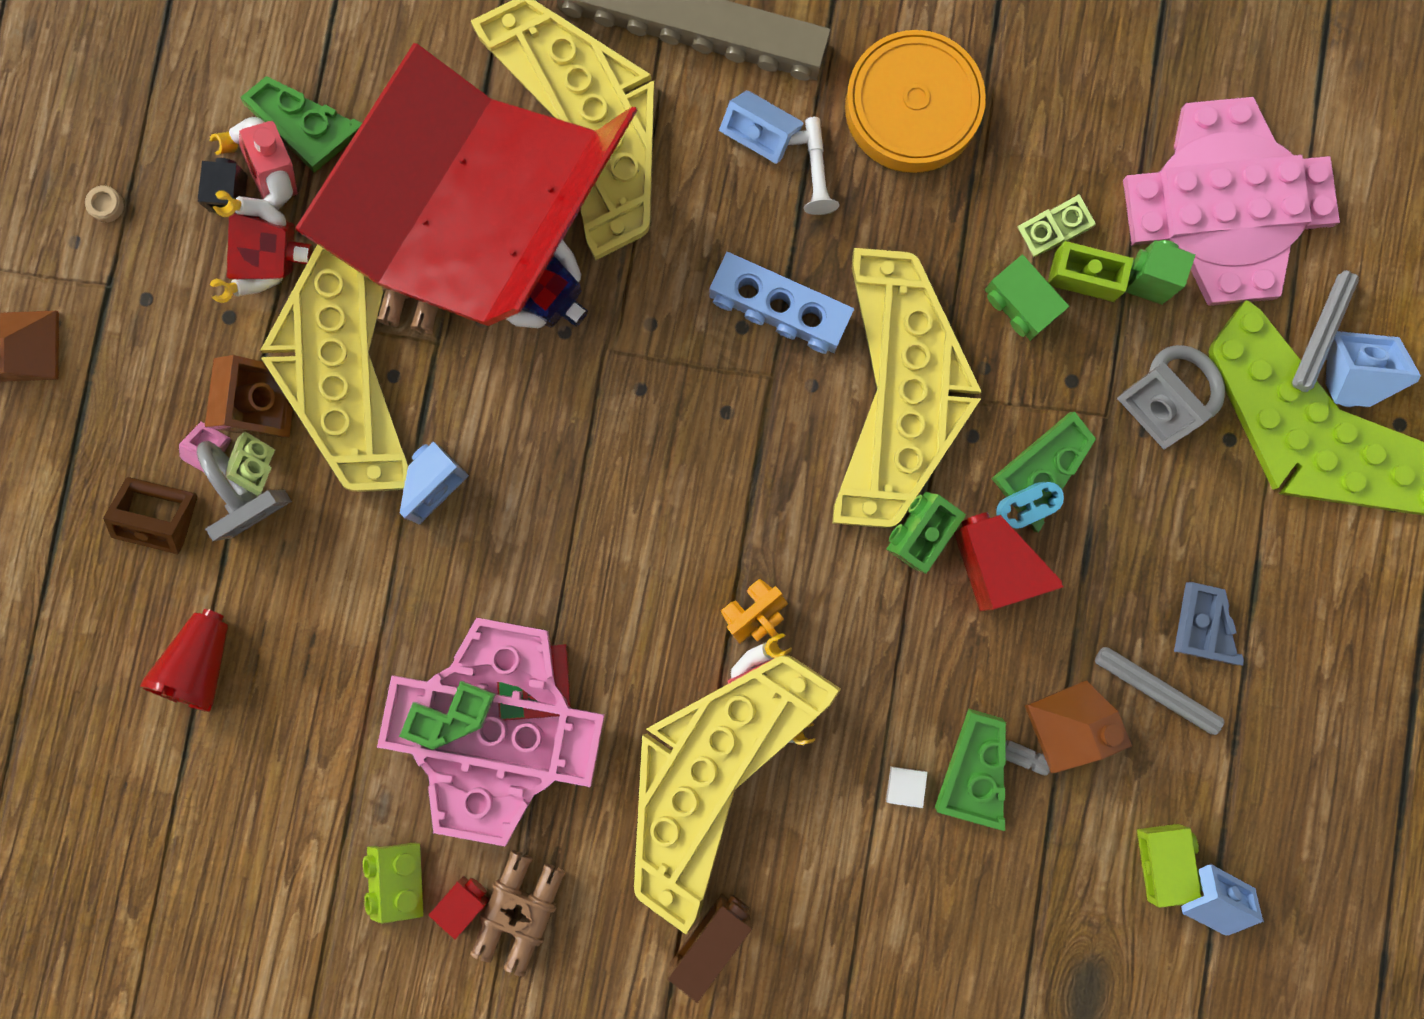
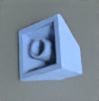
[1326,331,1421,407]
[400,442,469,525]

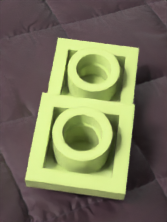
[1017,194,1096,257]
[226,431,275,496]

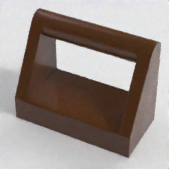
[103,477,197,554]

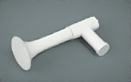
[788,117,840,215]

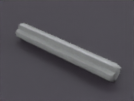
[1292,270,1359,392]
[1095,647,1224,735]

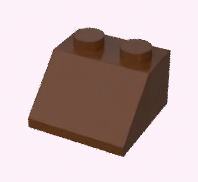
[205,355,293,438]

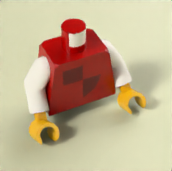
[210,190,313,303]

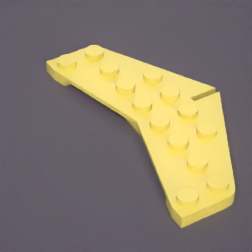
[471,0,654,260]
[261,245,408,492]
[832,248,982,528]
[634,655,841,934]

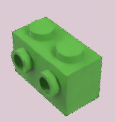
[1126,240,1196,305]
[985,254,1069,341]
[886,492,966,574]

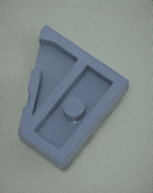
[1174,582,1244,666]

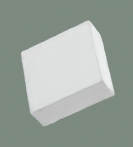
[886,766,927,808]

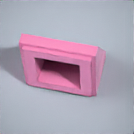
[179,422,231,472]

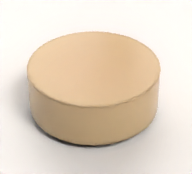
[85,185,124,222]

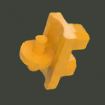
[721,579,788,644]

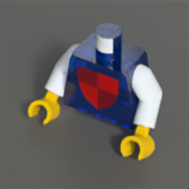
[506,240,588,328]

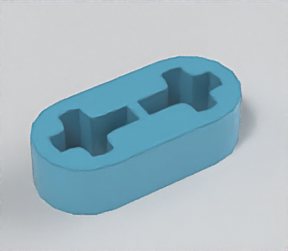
[996,482,1064,529]

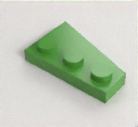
[241,76,362,173]
[991,412,1096,533]
[935,708,1006,831]

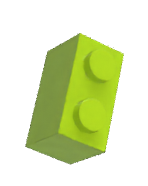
[1048,241,1134,302]
[1137,824,1203,908]

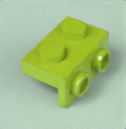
[363,843,424,924]

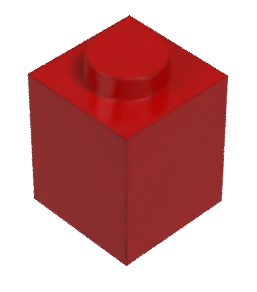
[428,876,489,940]

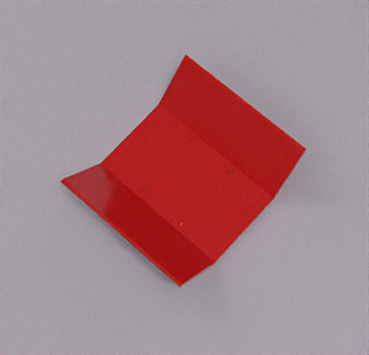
[295,43,638,326]

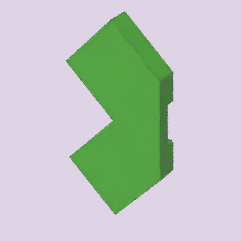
[399,681,496,750]

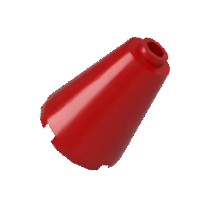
[140,609,228,712]

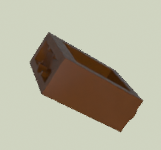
[668,893,752,1003]

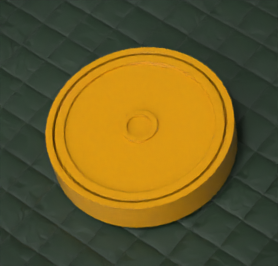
[845,30,986,173]

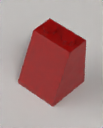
[954,512,1063,611]

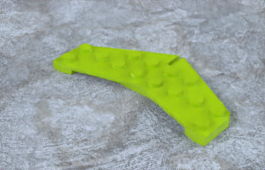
[1209,300,1424,516]

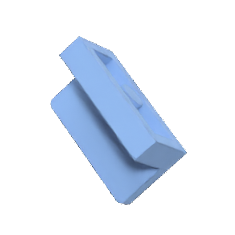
[719,91,803,164]
[1181,864,1263,935]

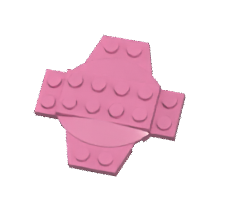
[1123,97,1340,306]
[377,618,605,846]

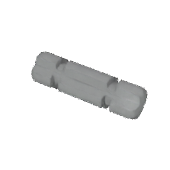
[1006,740,1050,776]

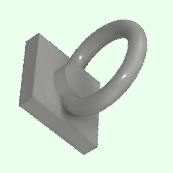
[1117,345,1225,449]
[197,441,292,541]

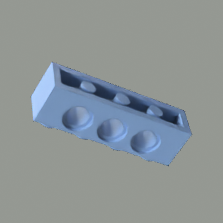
[709,252,854,354]

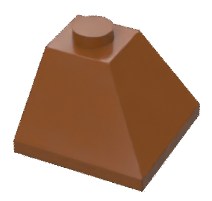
[0,310,59,382]
[1025,680,1132,773]

